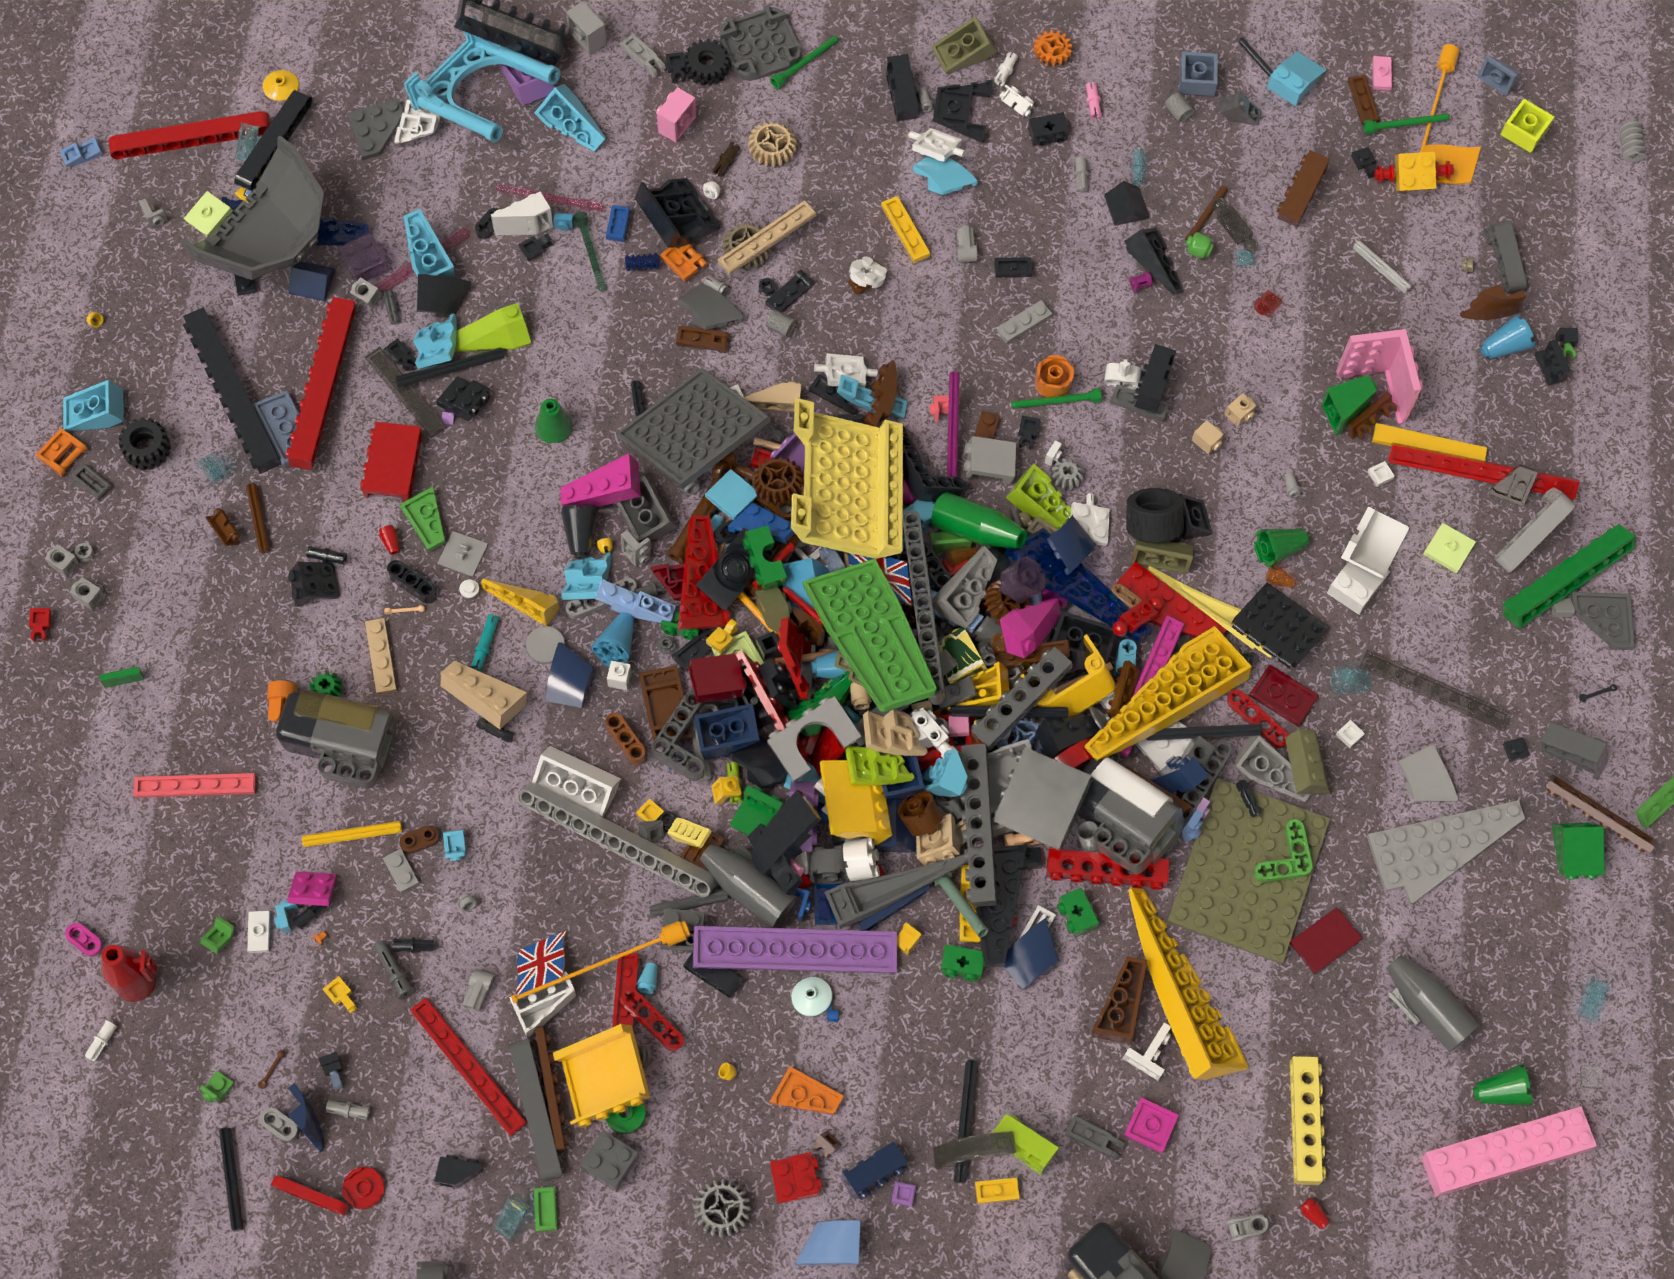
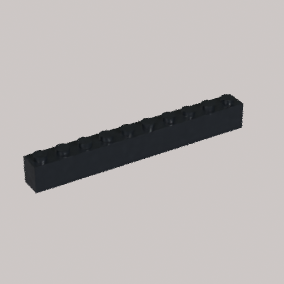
[183,307,281,474]

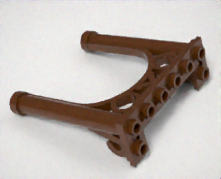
[666,452,804,597]

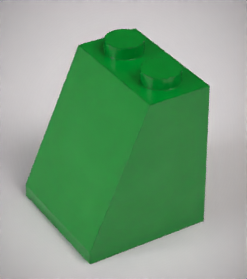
[1321,375,1377,436]
[1552,822,1604,879]

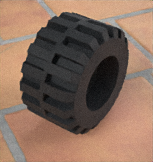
[118,417,171,470]

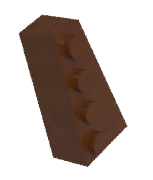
[1276,150,1330,227]
[1092,956,1147,1045]

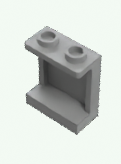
[964,436,1016,484]

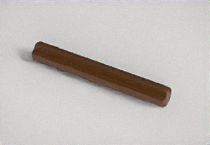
[246,483,270,554]

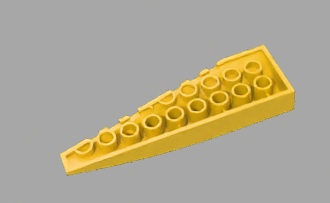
[1085,626,1252,761]
[1128,888,1249,1080]

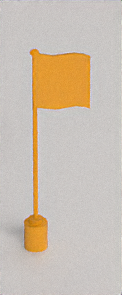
[1420,44,1481,185]

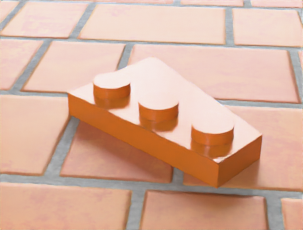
[769,1066,844,1115]

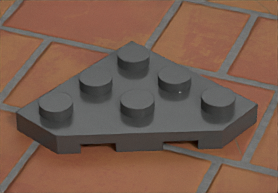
[347,98,404,160]
[1571,592,1635,650]

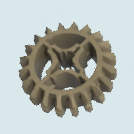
[722,222,771,270]

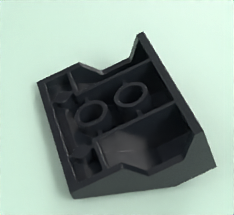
[635,178,721,248]

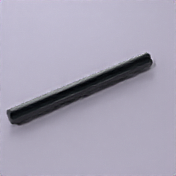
[395,347,504,387]
[950,705,1069,718]
[1146,724,1262,741]
[954,1060,978,1184]

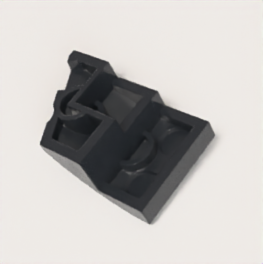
[417,274,472,318]
[732,735,788,789]

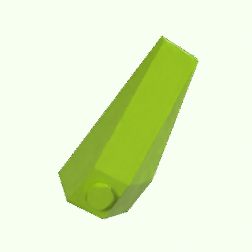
[1006,464,1071,529]

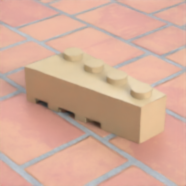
[441,661,527,729]

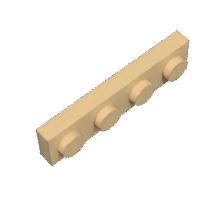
[365,618,397,695]

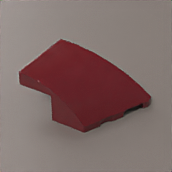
[651,563,685,601]

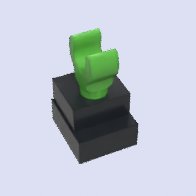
[1555,328,1578,360]

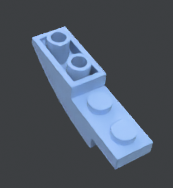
[595,579,676,623]

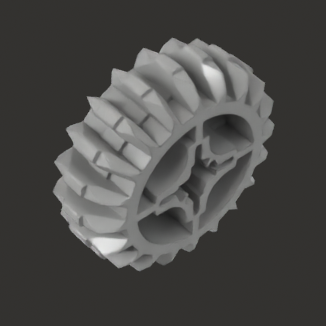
[694,1179,751,1238]

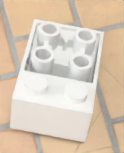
[491,192,553,235]

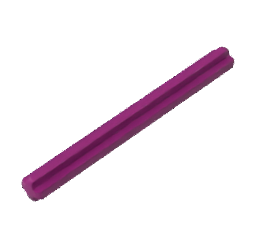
[947,371,960,477]

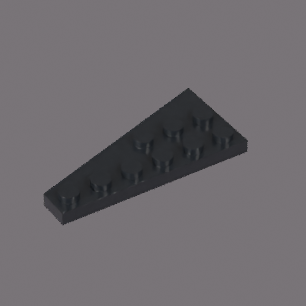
[975,844,1027,968]

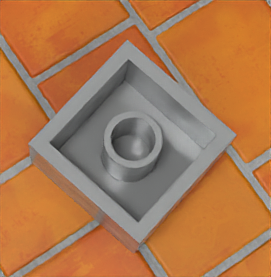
[566,1,607,56]

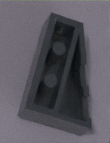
[1134,344,1176,413]

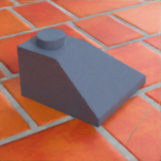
[1477,55,1522,96]

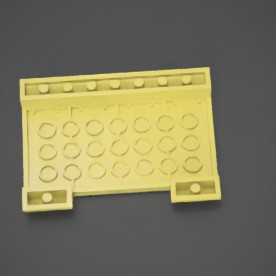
[791,398,903,559]

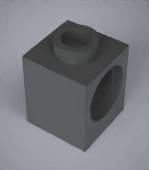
[1182,736,1215,767]

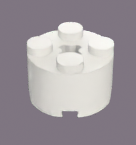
[843,838,880,881]

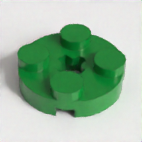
[605,1104,646,1134]

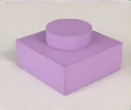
[1196,797,1210,819]

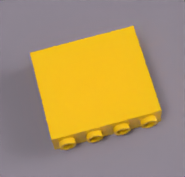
[553,1024,650,1128]

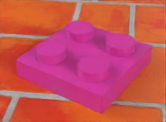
[288,871,337,906]
[1124,1097,1179,1154]

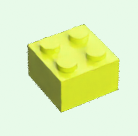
[1500,99,1554,153]

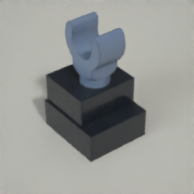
[319,1052,343,1090]

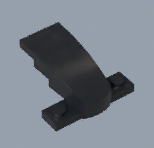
[747,789,821,895]

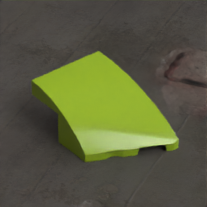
[846,746,914,786]

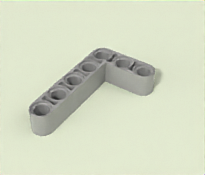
[1494,487,1575,573]

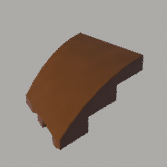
[1460,284,1526,320]

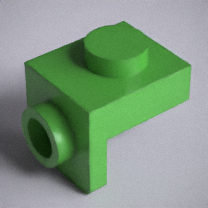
[200,917,234,954]

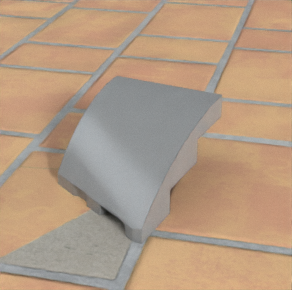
[1397,745,1458,802]

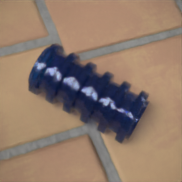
[625,253,659,271]

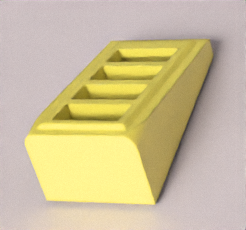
[668,817,712,848]

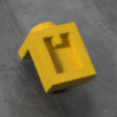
[711,776,741,804]

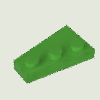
[400,486,445,552]

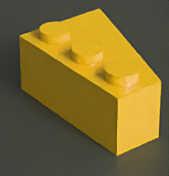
[947,662,1009,712]

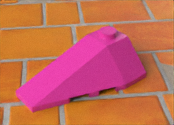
[1000,598,1061,658]

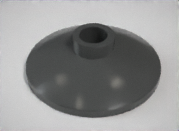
[1089,706,1112,730]

